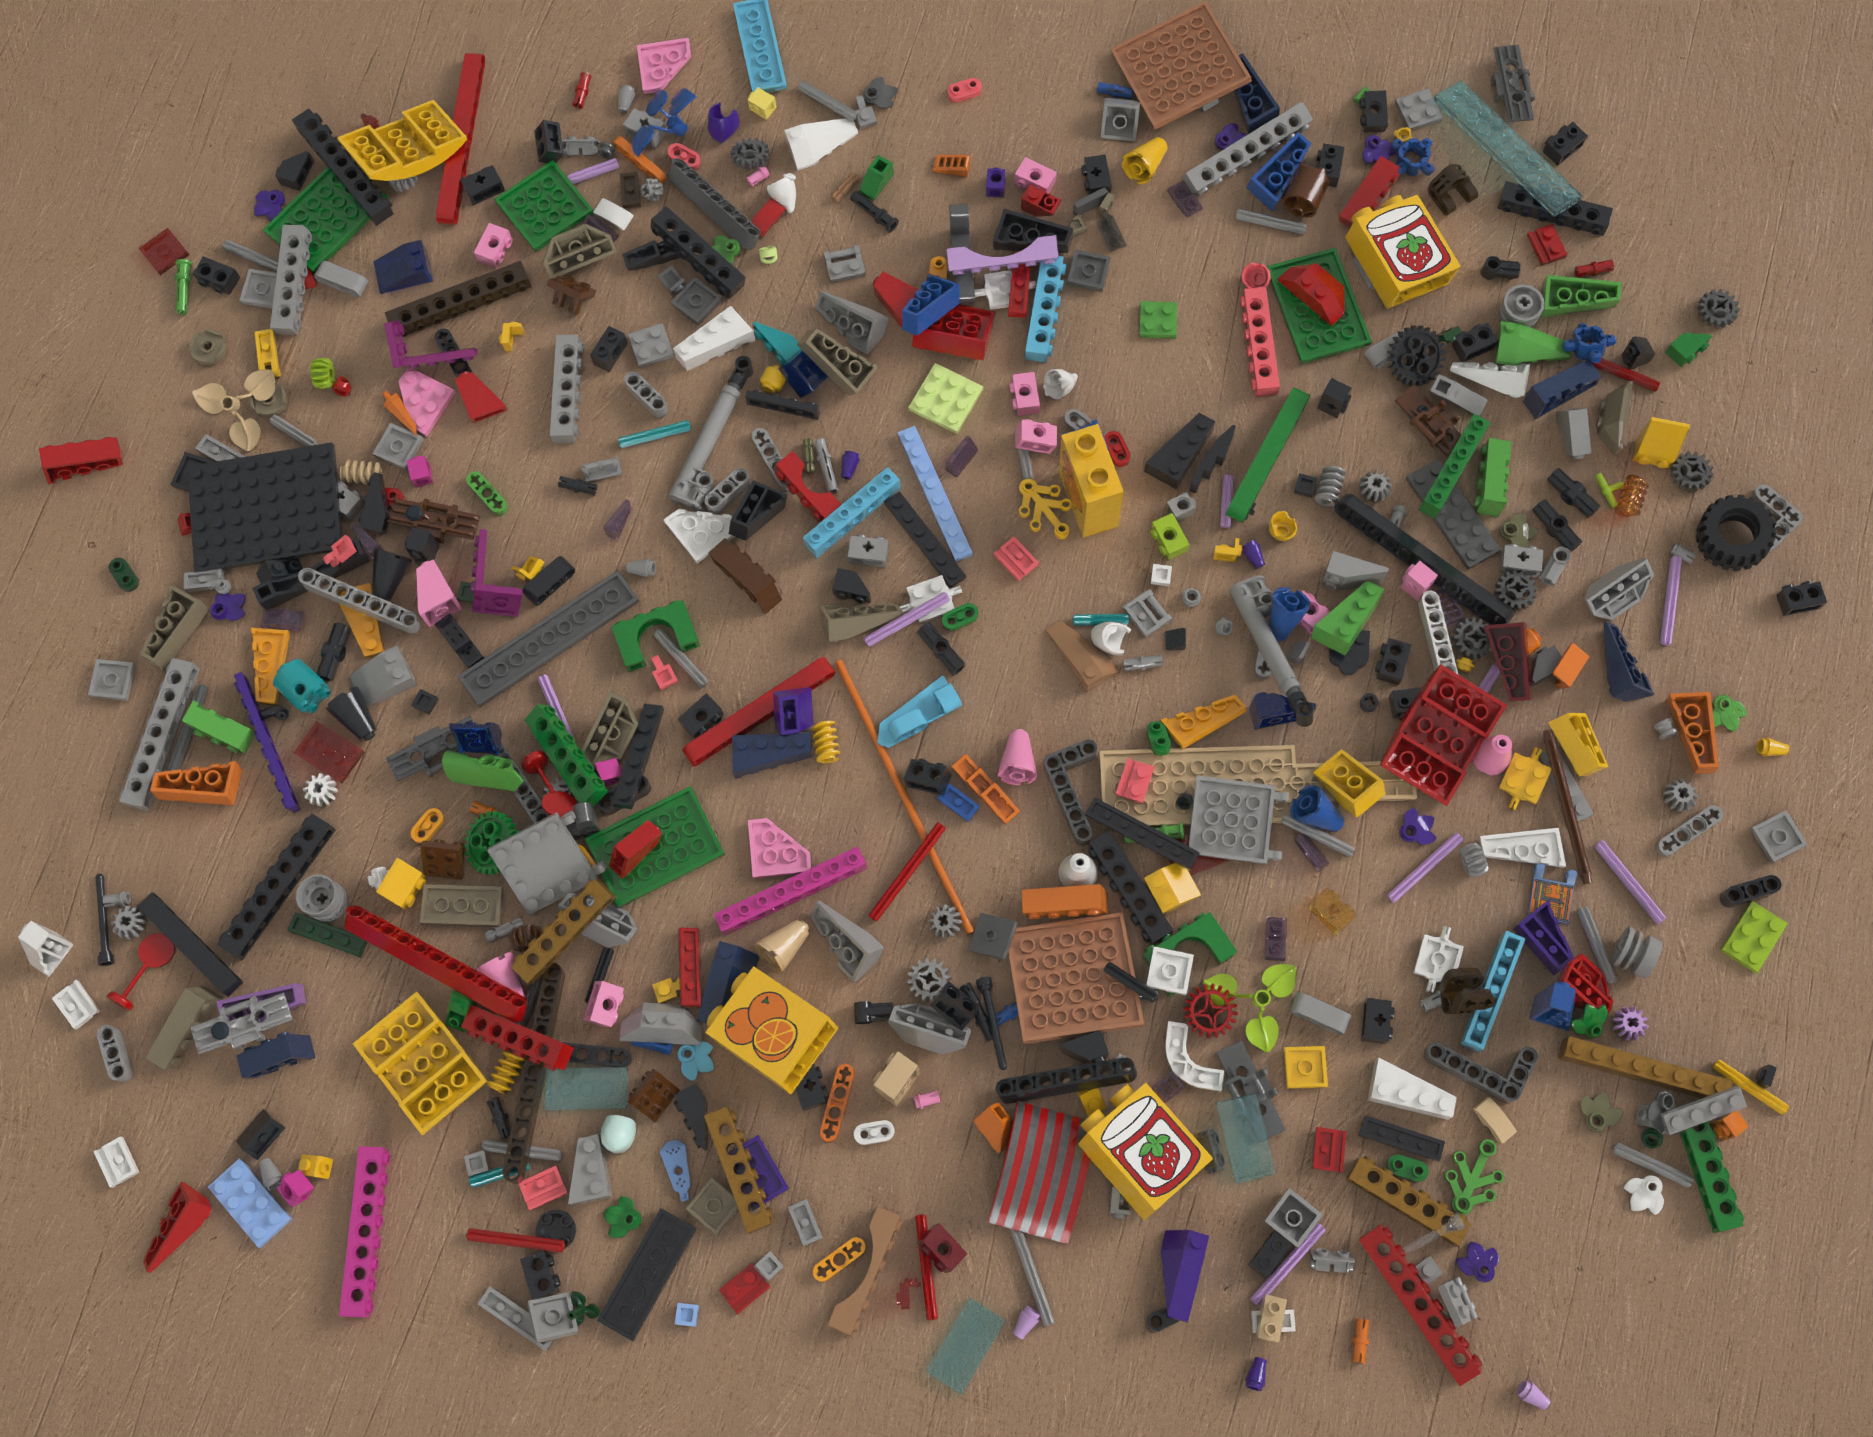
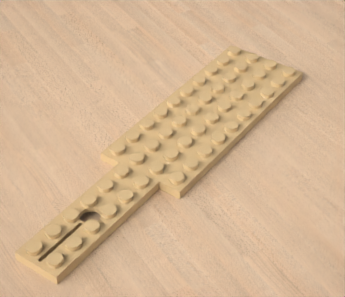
[1099,745,1417,828]

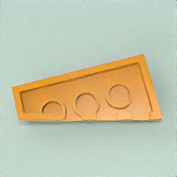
[339,583,384,659]
[1160,695,1247,750]

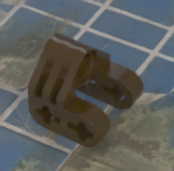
[1428,164,1478,215]
[1440,968,1496,1014]

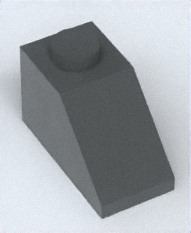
[1530,645,1562,688]

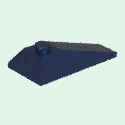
[1603,621,1654,702]
[697,941,760,1024]

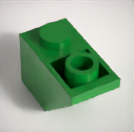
[859,155,894,201]
[1665,333,1712,367]
[445,990,478,1032]

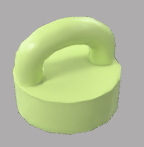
[759,246,778,264]

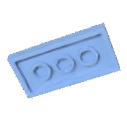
[208,1158,292,1248]

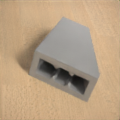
[1556,408,1591,459]

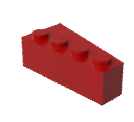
[1339,156,1400,228]
[39,437,123,485]

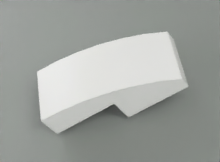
[593,198,634,230]

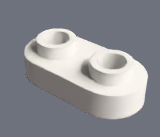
[854,1120,895,1145]

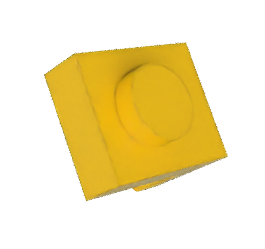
[499,322,524,351]
[511,556,544,581]
[1076,1088,1106,1117]
[298,1154,333,1179]

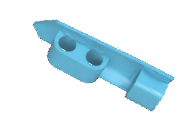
[877,676,962,748]

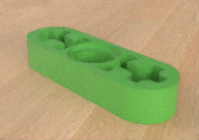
[466,471,508,516]

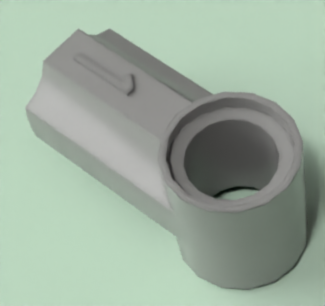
[1539,547,1571,586]

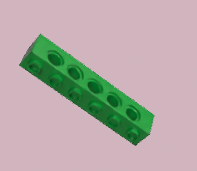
[1418,414,1491,519]
[524,704,608,807]
[1679,1121,1744,1233]

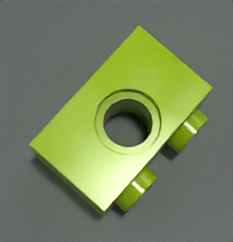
[1150,513,1190,560]

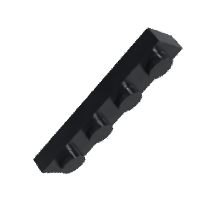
[745,390,820,420]
[1359,1115,1445,1162]

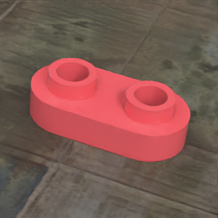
[947,78,982,102]
[668,143,701,170]

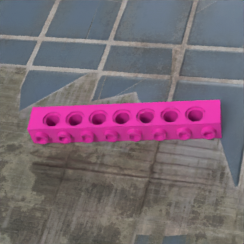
[714,846,867,936]
[339,1146,390,1318]

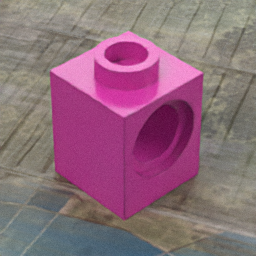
[407,456,434,487]
[593,758,623,786]
[277,1170,314,1208]

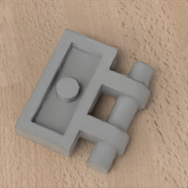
[1438,1276,1478,1327]

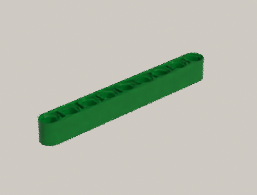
[1225,387,1310,523]

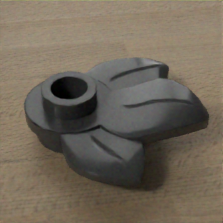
[863,77,897,108]
[1647,1091,1676,1133]

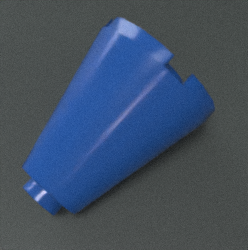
[1269,587,1310,641]
[1290,785,1344,832]

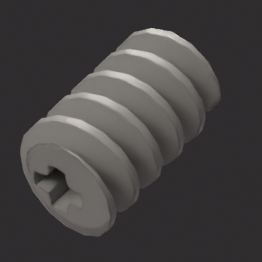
[1314,466,1346,508]

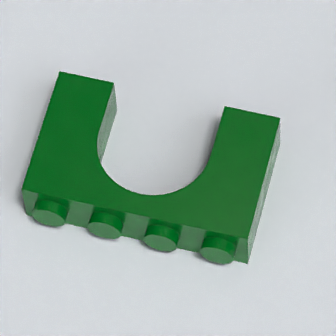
[611,600,700,672]
[1142,912,1237,998]

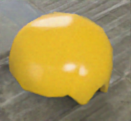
[1268,511,1297,542]

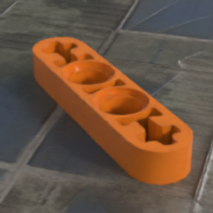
[612,136,667,184]
[820,1064,855,1143]

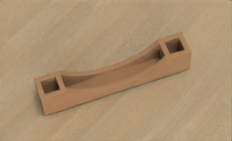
[828,1206,903,1336]

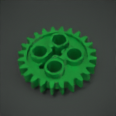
[463,811,519,875]

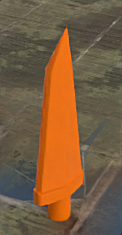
[382,391,417,436]

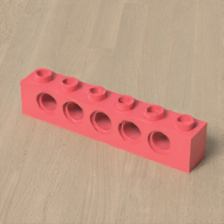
[1240,287,1280,397]

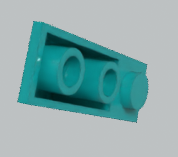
[752,321,805,369]

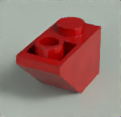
[1021,184,1061,217]

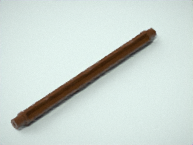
[1543,729,1593,885]

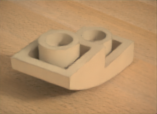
[1473,1096,1517,1144]

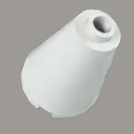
[1059,853,1098,887]

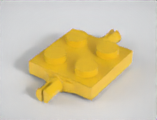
[1498,747,1552,810]

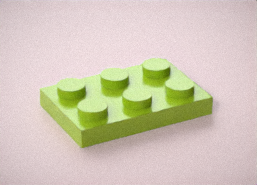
[1720,901,1788,974]

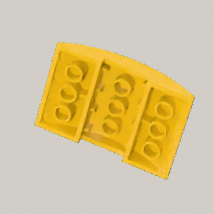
[337,100,467,181]
[353,992,488,1136]

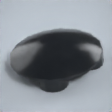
[536,1210,576,1249]

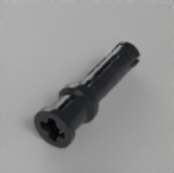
[850,191,899,233]

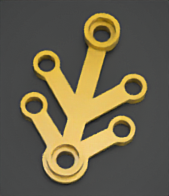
[1019,479,1072,539]

